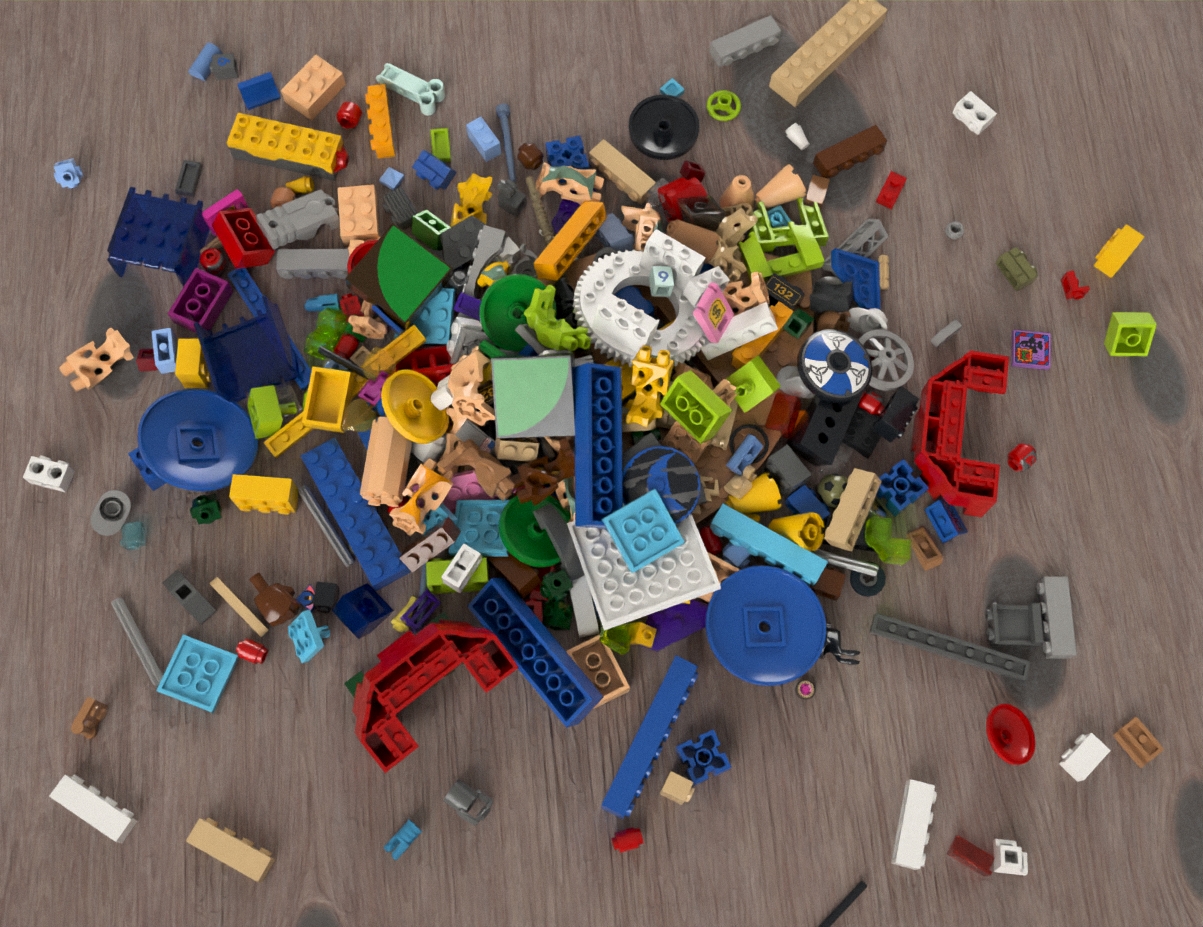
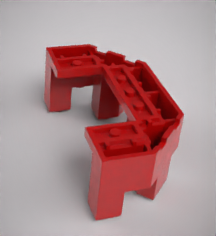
[911,350,1009,518]
[353,619,519,773]

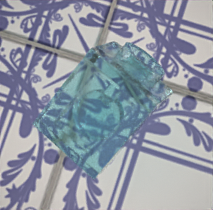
[120,521,145,550]

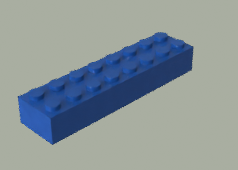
[574,363,623,529]
[300,437,410,591]
[467,577,604,728]
[601,655,699,819]

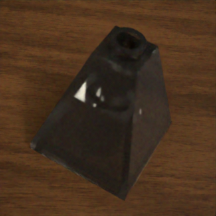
[677,196,726,232]

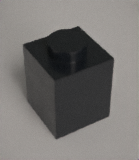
[313,581,340,613]

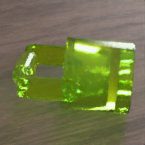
[600,621,631,655]

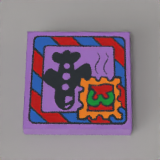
[1011,330,1051,370]

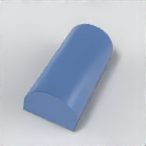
[188,43,222,81]
[726,434,763,476]

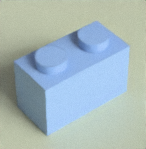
[466,117,501,162]
[152,328,178,374]

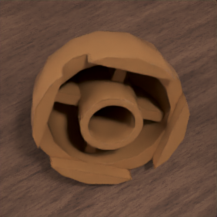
[816,311,851,333]

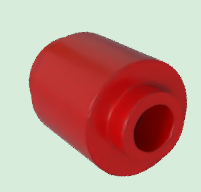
[333,334,359,360]
[699,526,722,556]
[236,638,268,664]
[611,827,643,853]

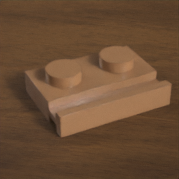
[1112,716,1164,768]

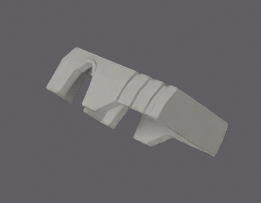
[256,189,340,250]

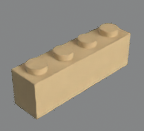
[589,139,656,205]
[824,468,882,552]
[186,817,276,883]

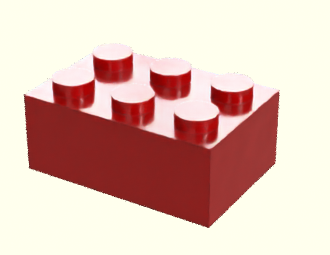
[212,208,275,269]

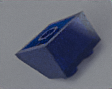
[332,583,394,639]

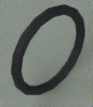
[729,424,769,464]

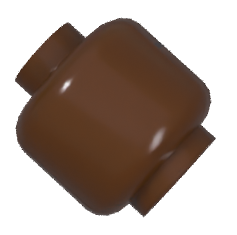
[517,143,544,170]

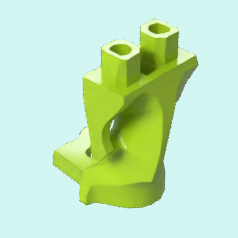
[524,285,591,351]

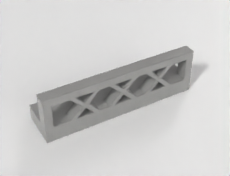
[822,219,889,278]

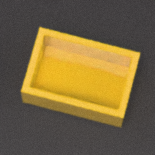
[302,366,355,433]
[229,474,299,515]

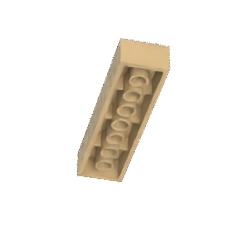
[769,0,888,107]

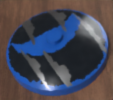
[622,446,701,524]

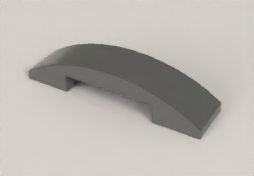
[533,504,585,582]

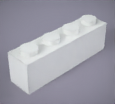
[701,302,778,360]
[49,774,138,843]
[891,779,937,870]

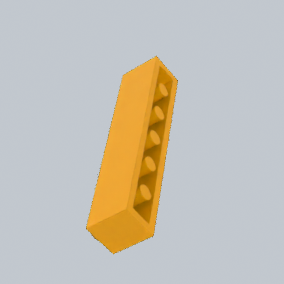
[534,201,607,281]

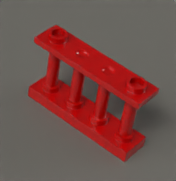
[386,345,454,387]

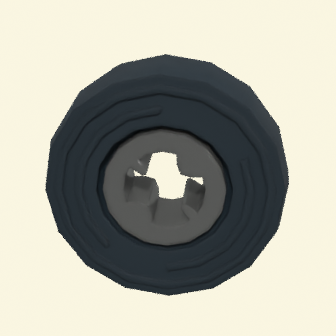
[850,561,886,597]

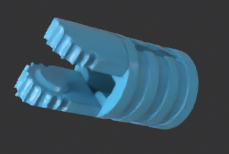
[304,294,340,312]
[384,819,422,860]

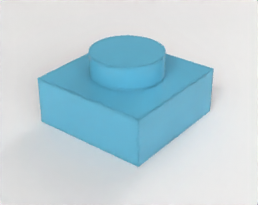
[660,78,685,97]

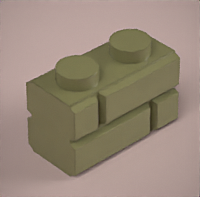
[995,247,1038,292]

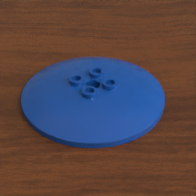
[137,389,258,491]
[705,566,826,686]

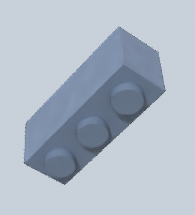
[596,213,635,252]

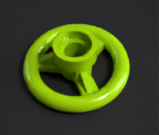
[706,90,741,121]

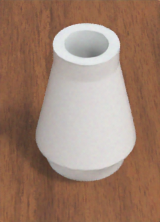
[785,123,809,151]

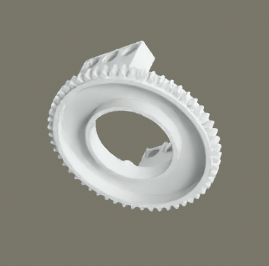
[573,229,708,367]

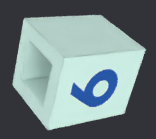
[649,266,674,297]

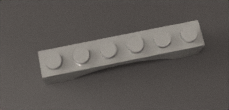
[454,225,508,324]

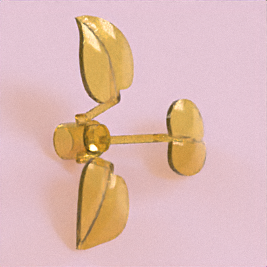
[342,347,396,432]

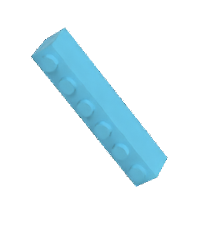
[710,504,828,586]

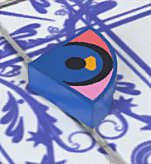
[297,585,315,613]

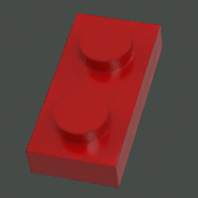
[876,171,907,210]

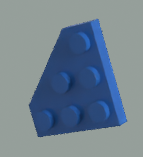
[831,248,881,310]

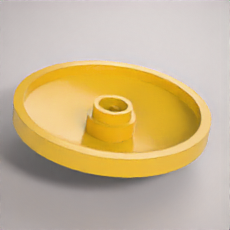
[381,370,449,444]

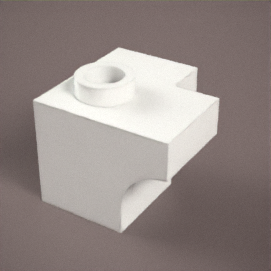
[493,237,521,275]
[993,839,1028,876]

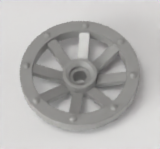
[858,329,914,391]

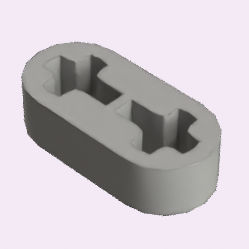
[930,319,963,348]

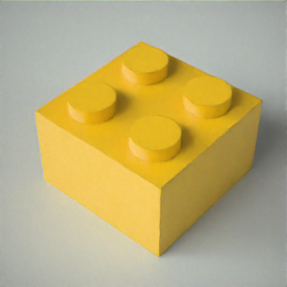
[1093,224,1145,278]
[175,339,213,388]

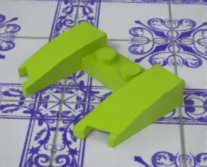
[750,198,829,252]
[738,221,825,283]

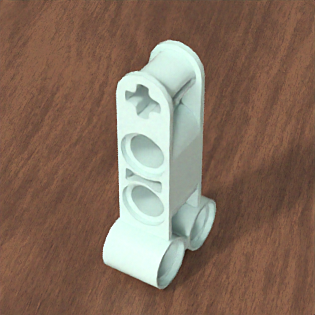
[376,63,445,116]

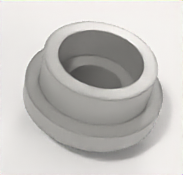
[945,221,964,239]

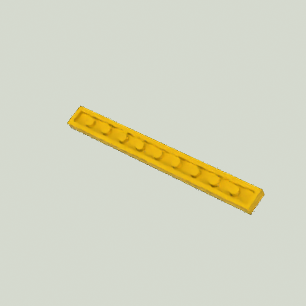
[263,325,427,458]

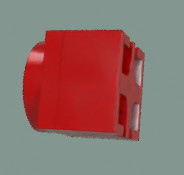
[657,177,710,224]

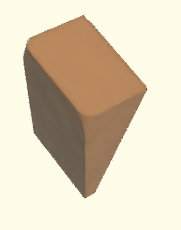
[804,175,830,211]
[906,527,943,571]

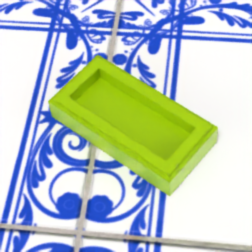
[430,128,451,163]

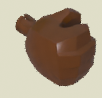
[249,573,301,627]

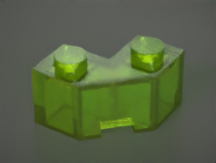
[304,308,347,360]
[865,516,911,565]

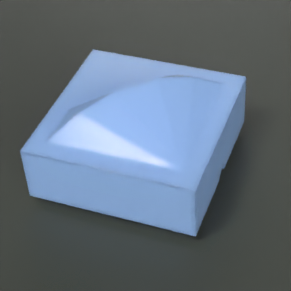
[379,167,404,190]

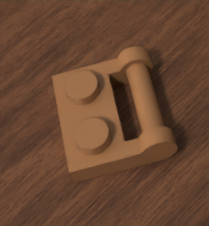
[71,697,108,739]

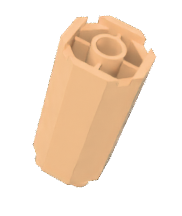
[360,417,412,507]

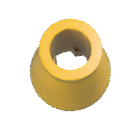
[286,176,314,194]

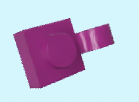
[358,371,389,406]

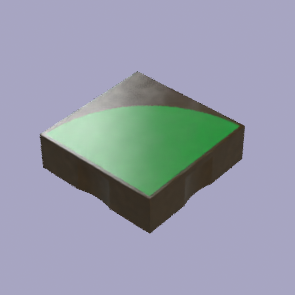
[345,223,453,331]

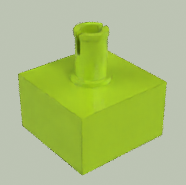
[1104,312,1157,356]
[725,355,781,413]
[247,385,297,439]

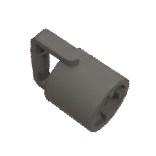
[444,779,493,826]

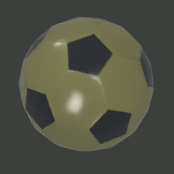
[817,473,848,508]

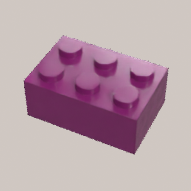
[167,268,234,337]

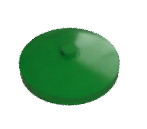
[479,274,556,351]
[498,495,571,567]

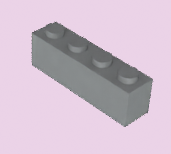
[709,15,781,68]
[276,249,349,279]
[1036,577,1077,659]

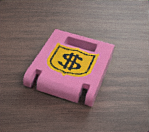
[693,283,734,343]

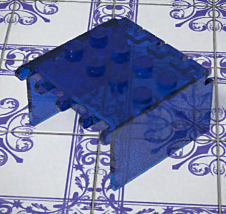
[107,187,210,287]
[194,295,300,403]

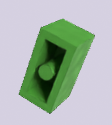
[412,209,451,251]

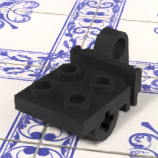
[552,278,579,352]

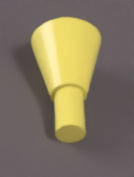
[391,596,417,632]

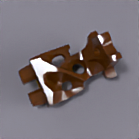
[509,437,575,505]

